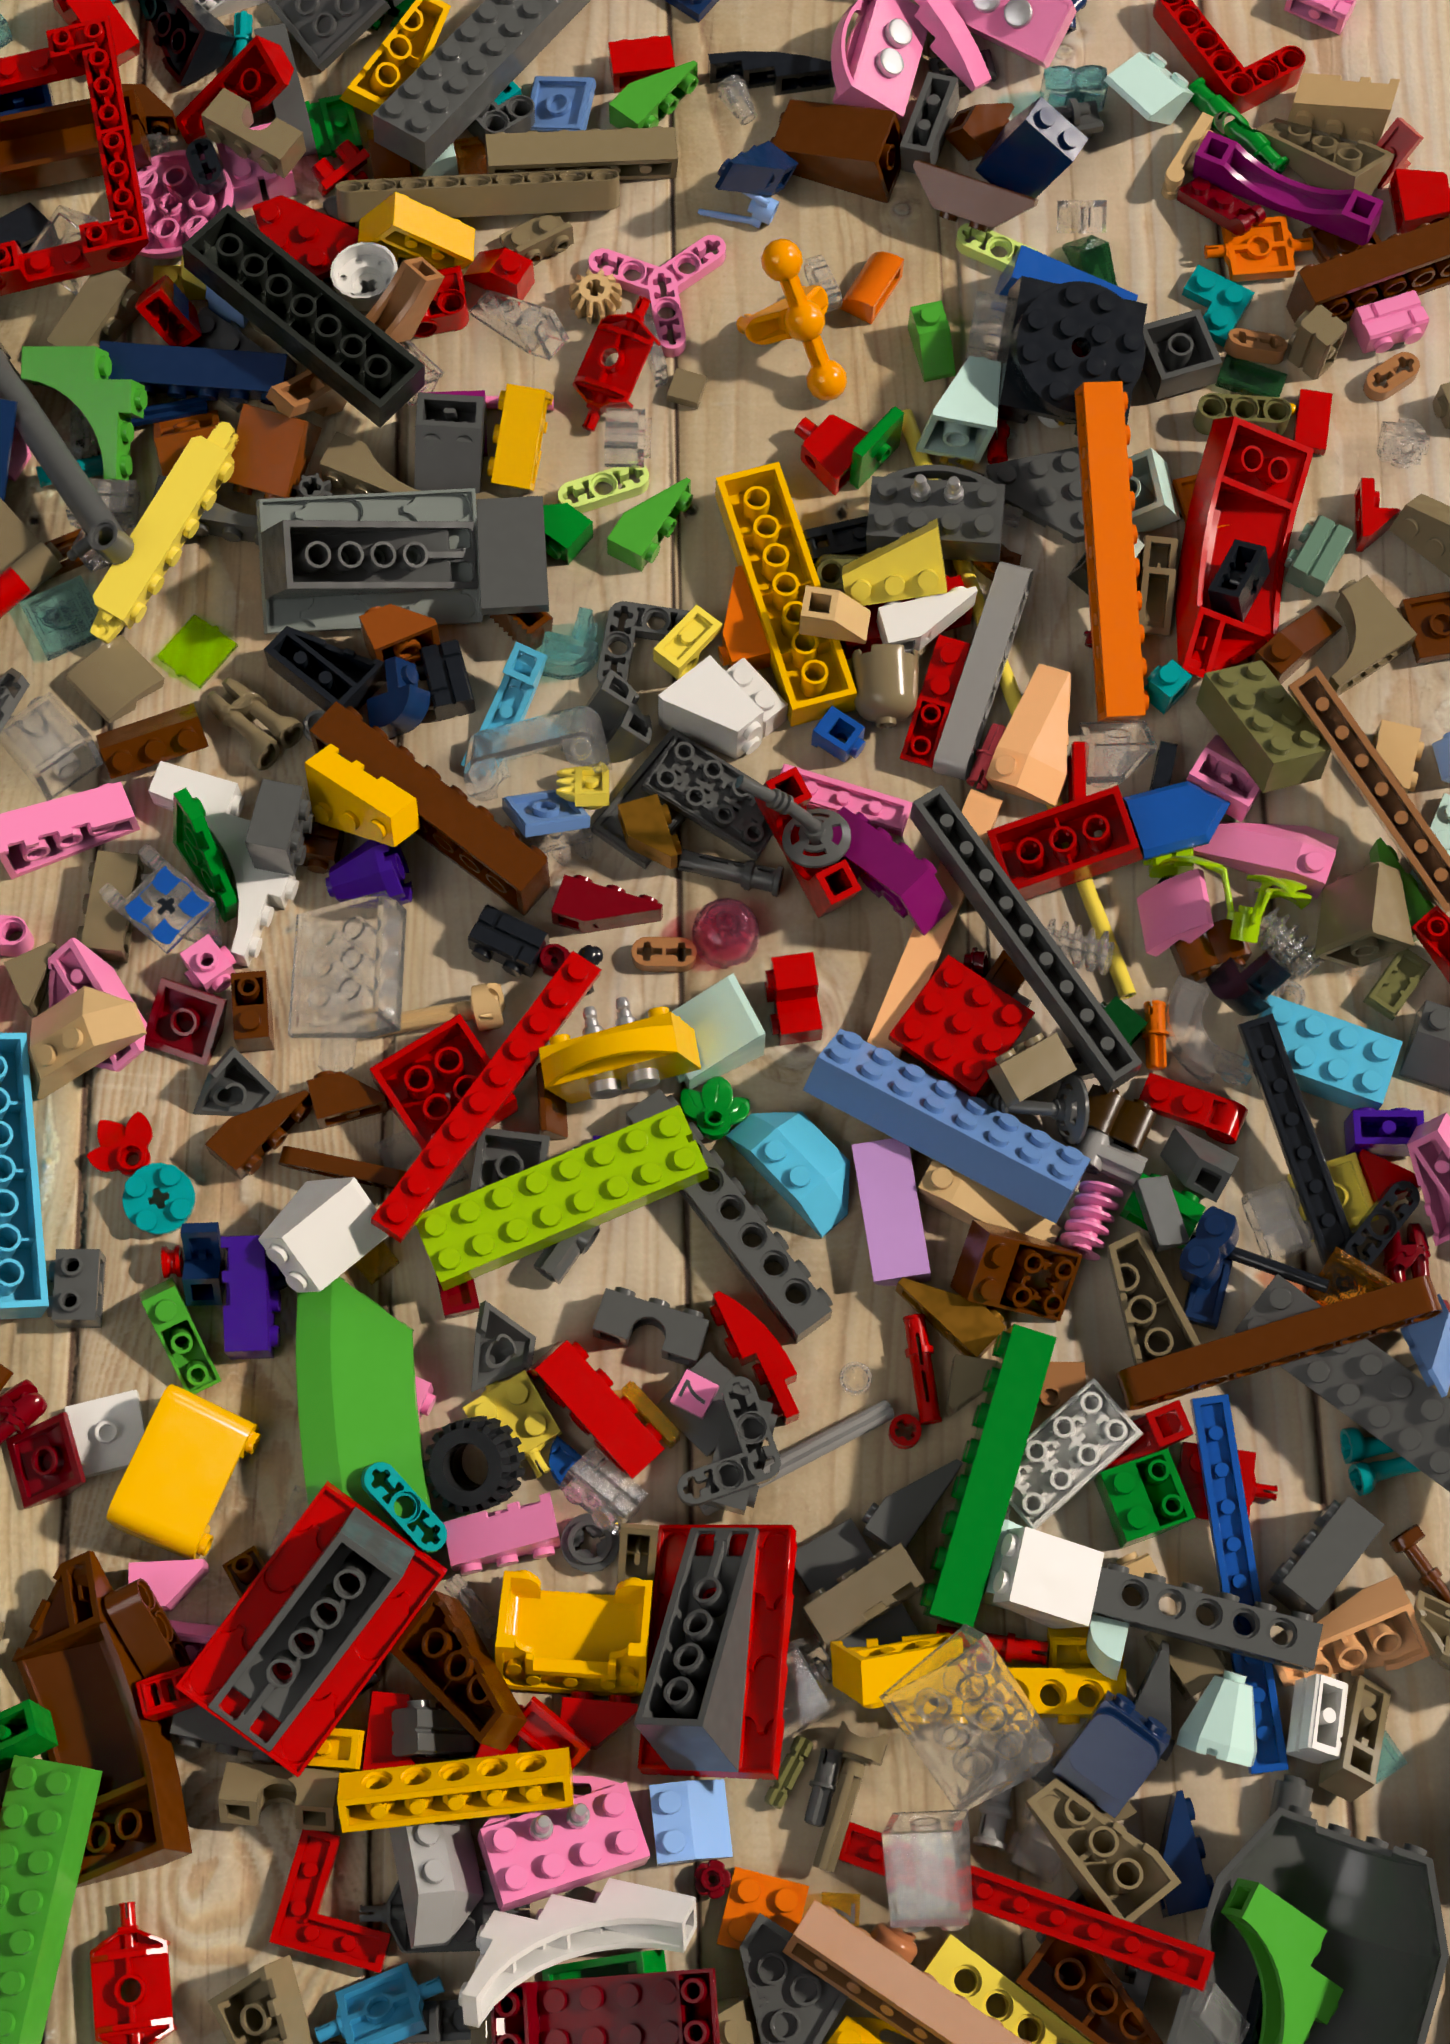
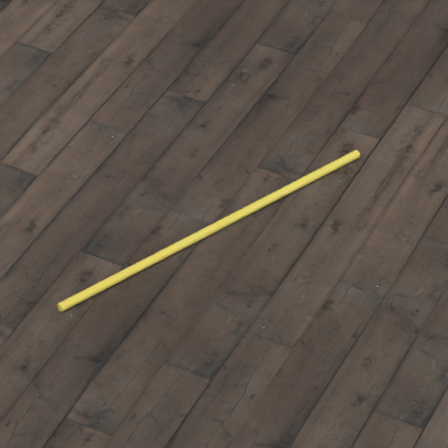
[902,409,1136,1000]

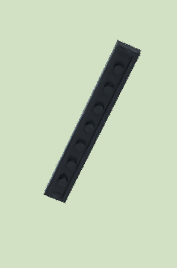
[1237,1013,1369,1294]

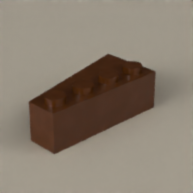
[390,1590,527,1751]

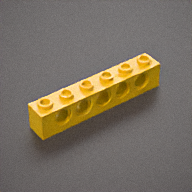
[898,1667,1127,1725]
[337,1747,574,1833]

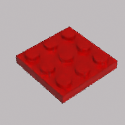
[888,955,1035,1097]

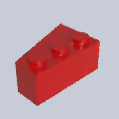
[53,0,140,67]

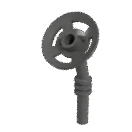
[735,775,851,868]
[967,1074,1090,1145]

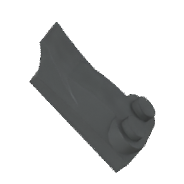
[470,1128,551,1261]

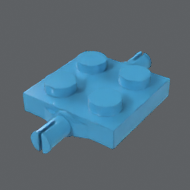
[314,1962,445,2044]

